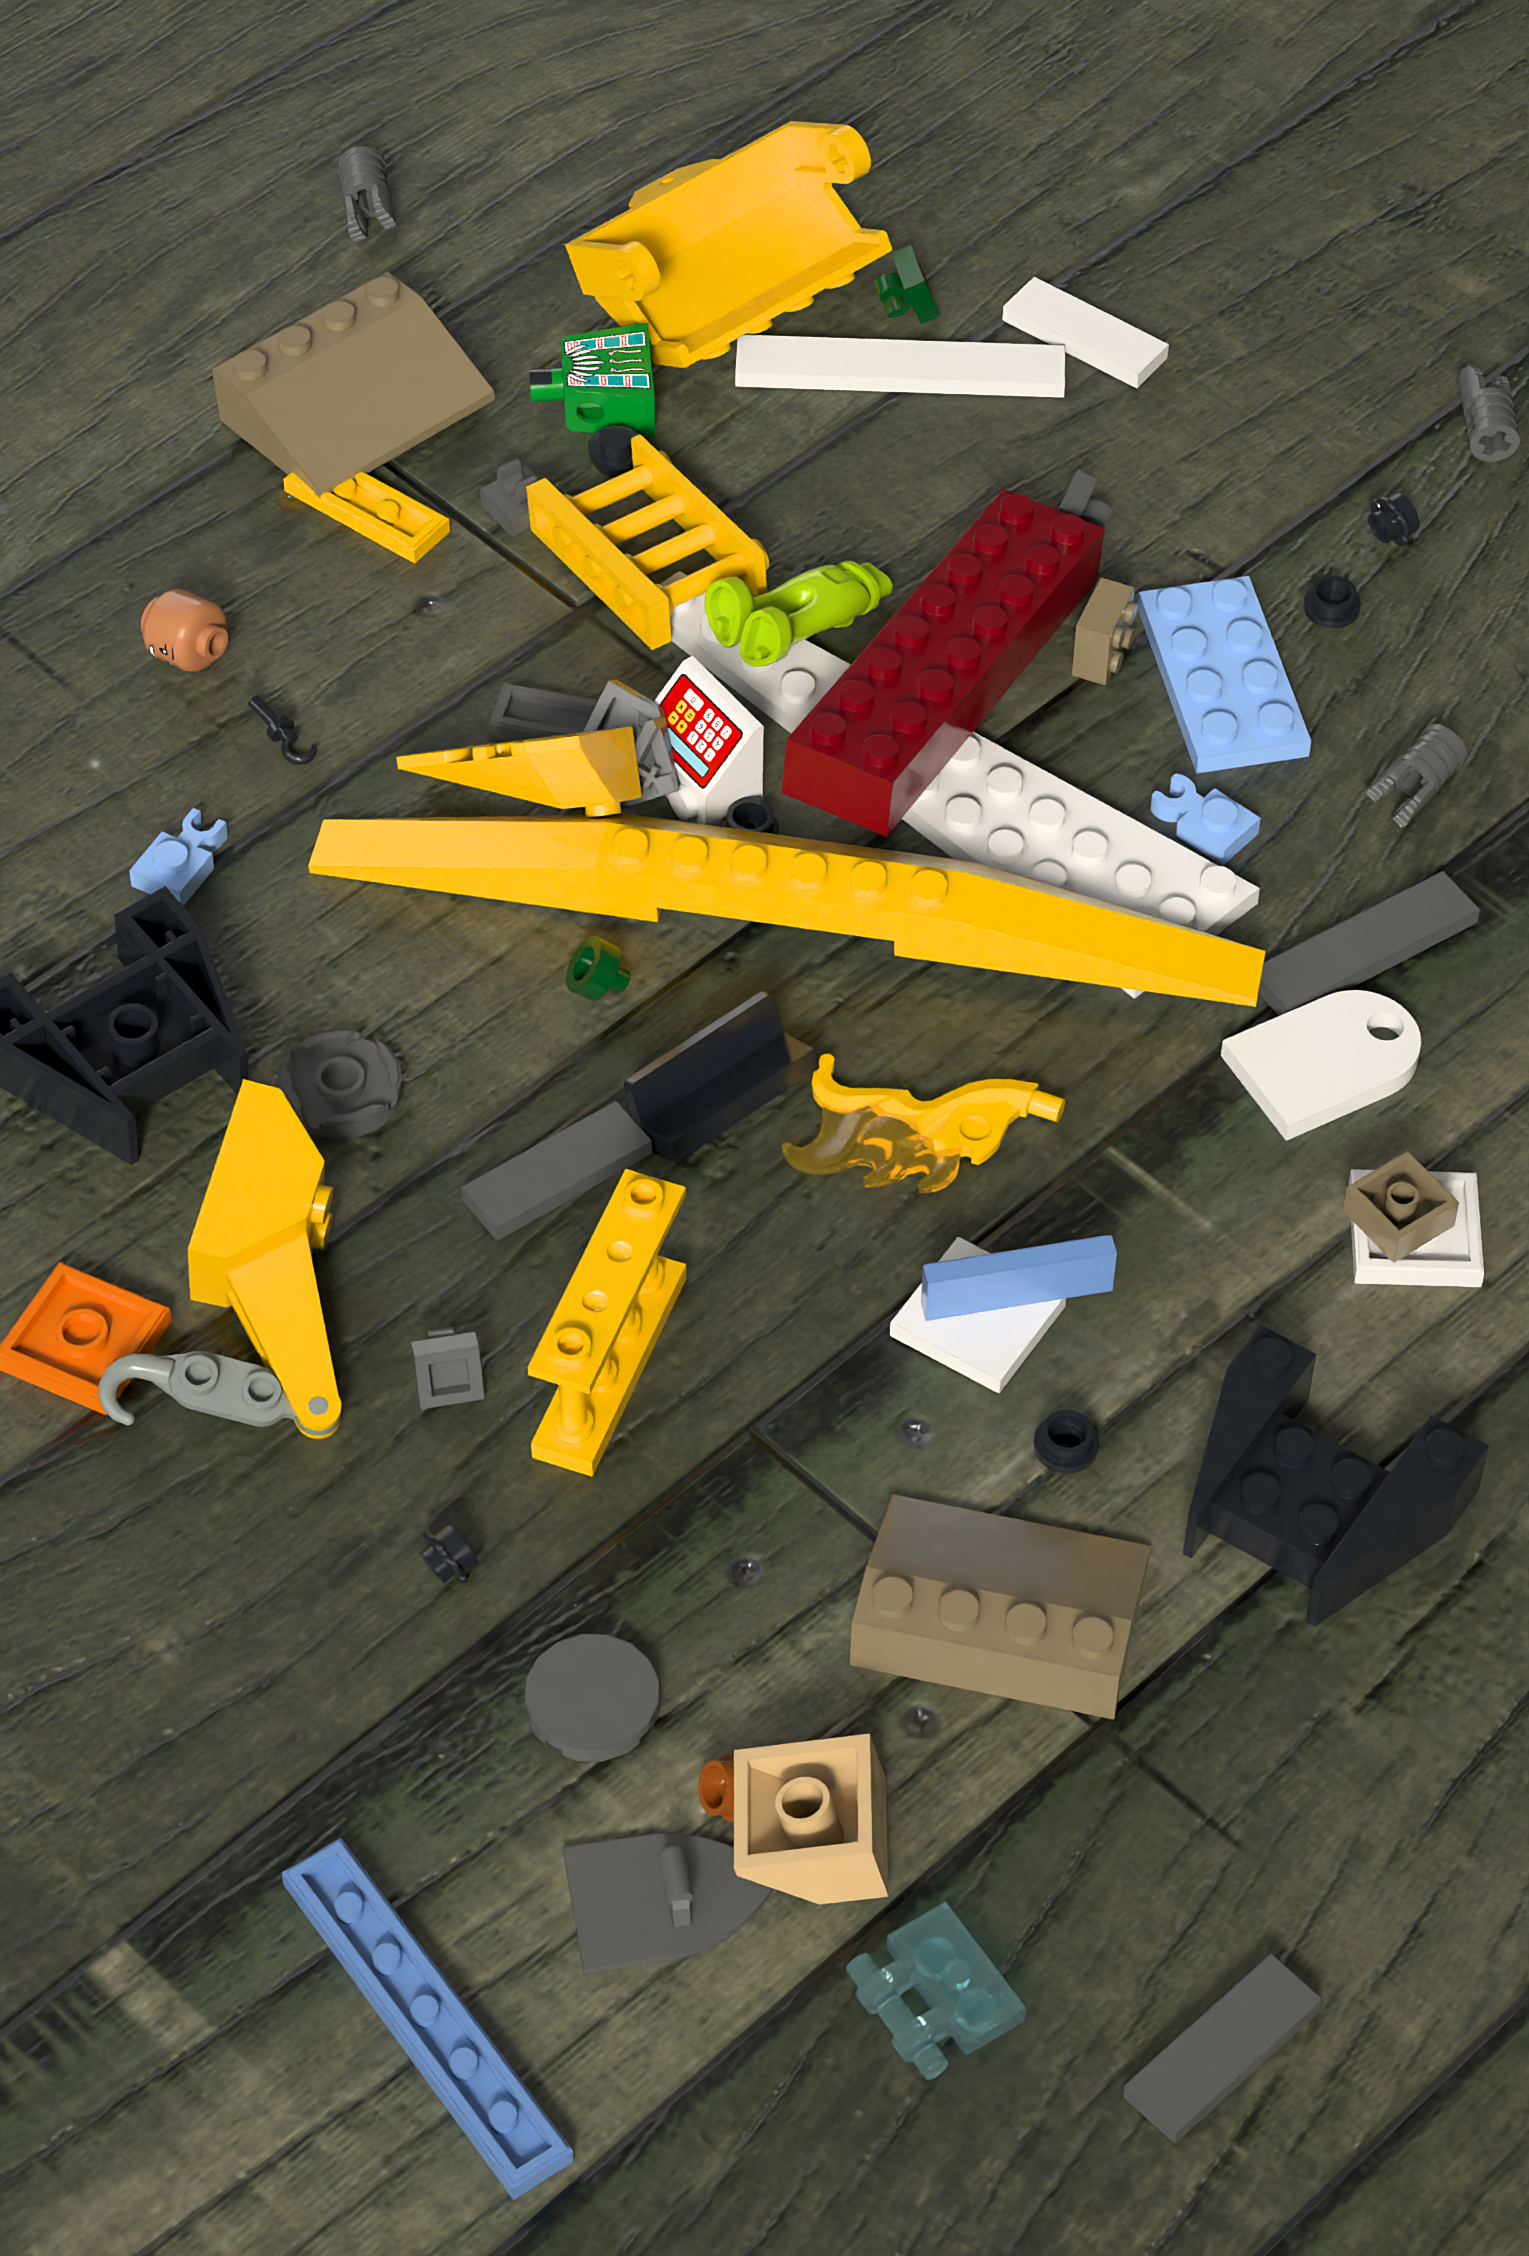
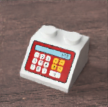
[654,656,764,827]

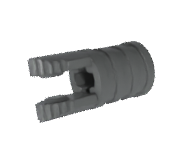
[338,146,396,242]
[1459,365,1520,462]
[1366,724,1468,828]

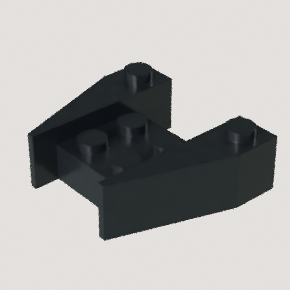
[0,886,249,1165]
[1183,1324,1489,1626]

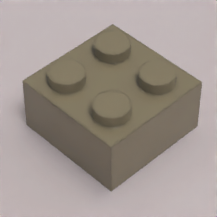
[1072,577,1138,686]
[1343,1151,1459,1263]

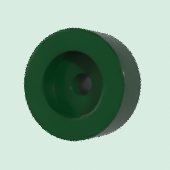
[566,935,630,1001]

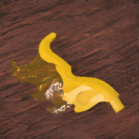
[782,1054,1066,1193]

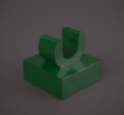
[873,245,941,324]

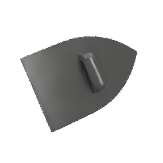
[562,1833,774,1974]

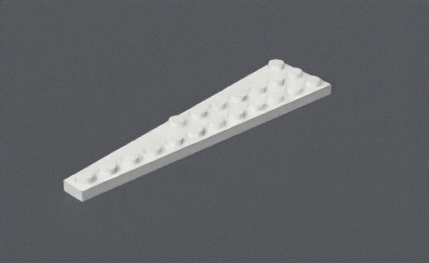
[660,571,1260,999]

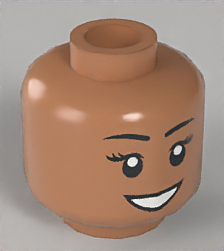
[141,588,228,672]

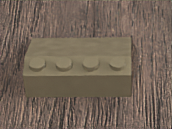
[212,272,495,498]
[850,1494,1152,1720]

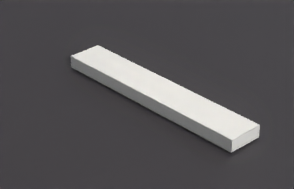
[735,335,1065,397]

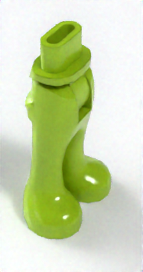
[704,561,892,667]

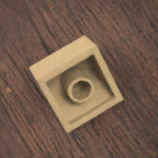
[734,1734,889,1905]

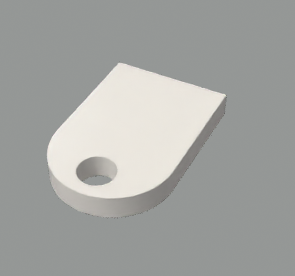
[1221,990,1421,1141]

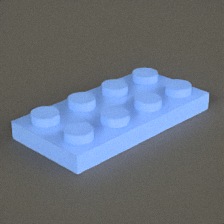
[1138,576,1311,774]

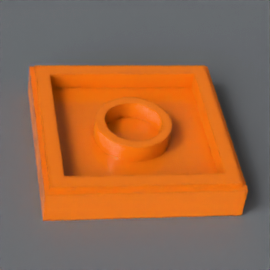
[0,1262,172,1416]

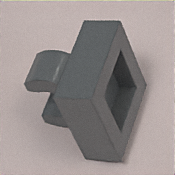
[480,459,540,537]
[1054,469,1113,528]
[411,1327,485,1409]

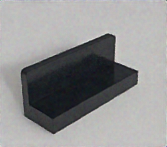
[623,991,819,1163]

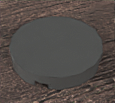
[278,1030,403,1140]
[525,1634,659,1762]

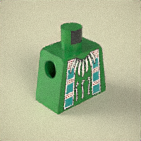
[529,323,655,437]

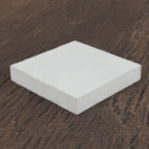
[1349,1169,1484,1287]
[890,1237,1066,1393]

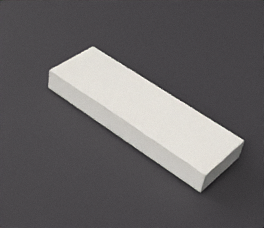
[1002,277,1169,388]

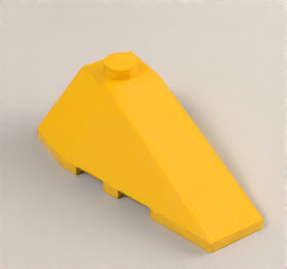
[396,726,642,818]

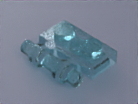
[846,1902,1026,2080]

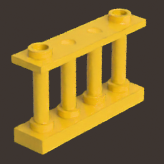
[526,434,769,650]
[528,1169,686,1477]

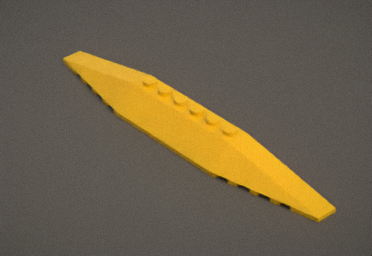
[308,814,1266,1007]

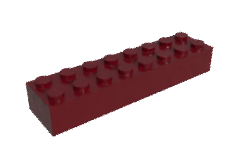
[781,489,1105,837]

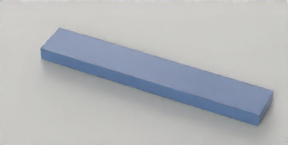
[282,1838,574,2200]

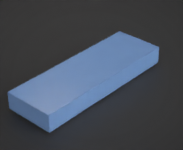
[921,1235,1117,1321]

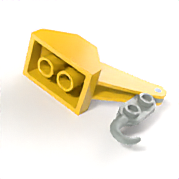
[98,1079,341,1439]

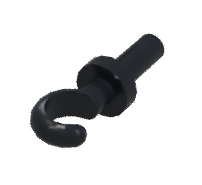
[248,695,317,765]

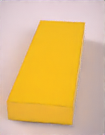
[283,472,450,564]

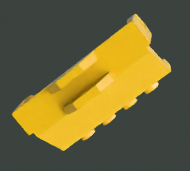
[565,121,893,368]

